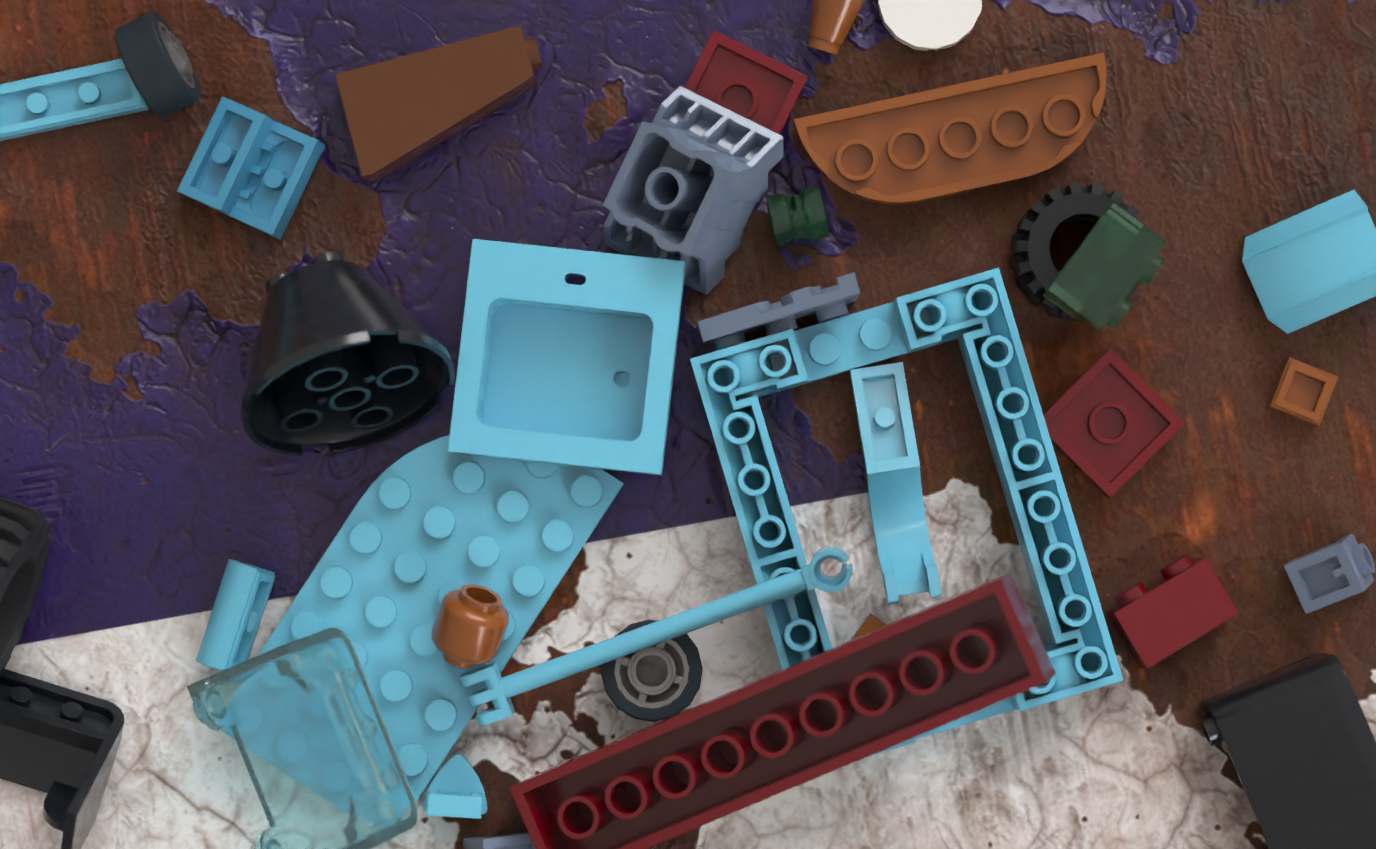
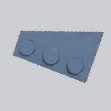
[697,272,860,351]

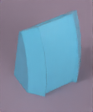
[1242,190,1376,334]

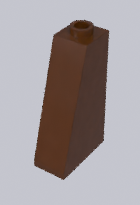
[335,25,543,183]

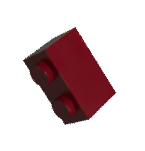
[1107,555,1239,669]

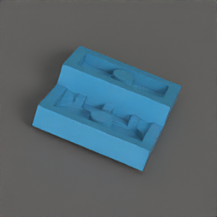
[177,96,326,240]

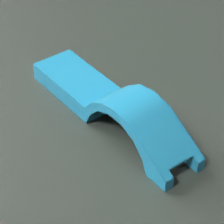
[850,362,942,605]

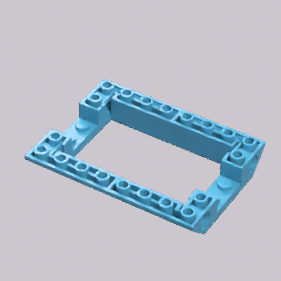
[690,268,1123,756]

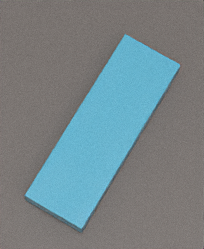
[0,59,149,141]

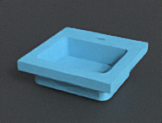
[448,239,686,476]

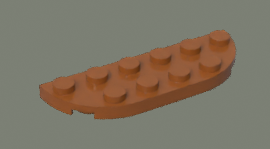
[793,53,1107,205]

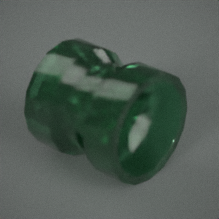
[766,186,828,248]

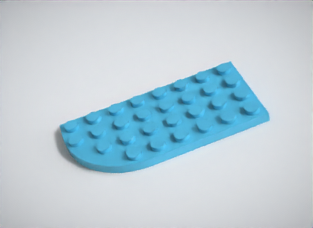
[212,435,624,842]

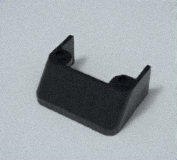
[0,669,124,849]

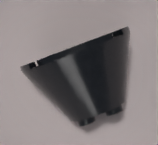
[240,252,455,456]

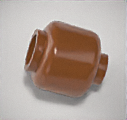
[431,584,509,668]

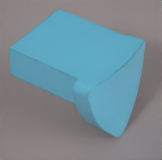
[423,753,488,819]

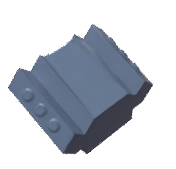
[602,86,783,295]

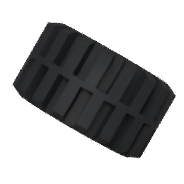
[1010,182,1151,321]

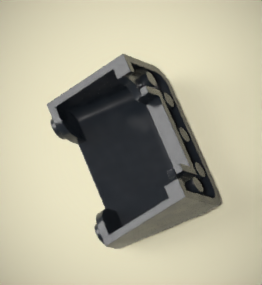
[1198,652,1376,849]

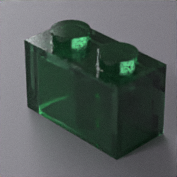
[1043,203,1166,334]

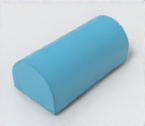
[196,559,276,673]

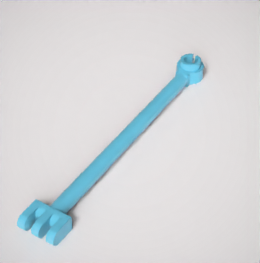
[459,546,852,726]

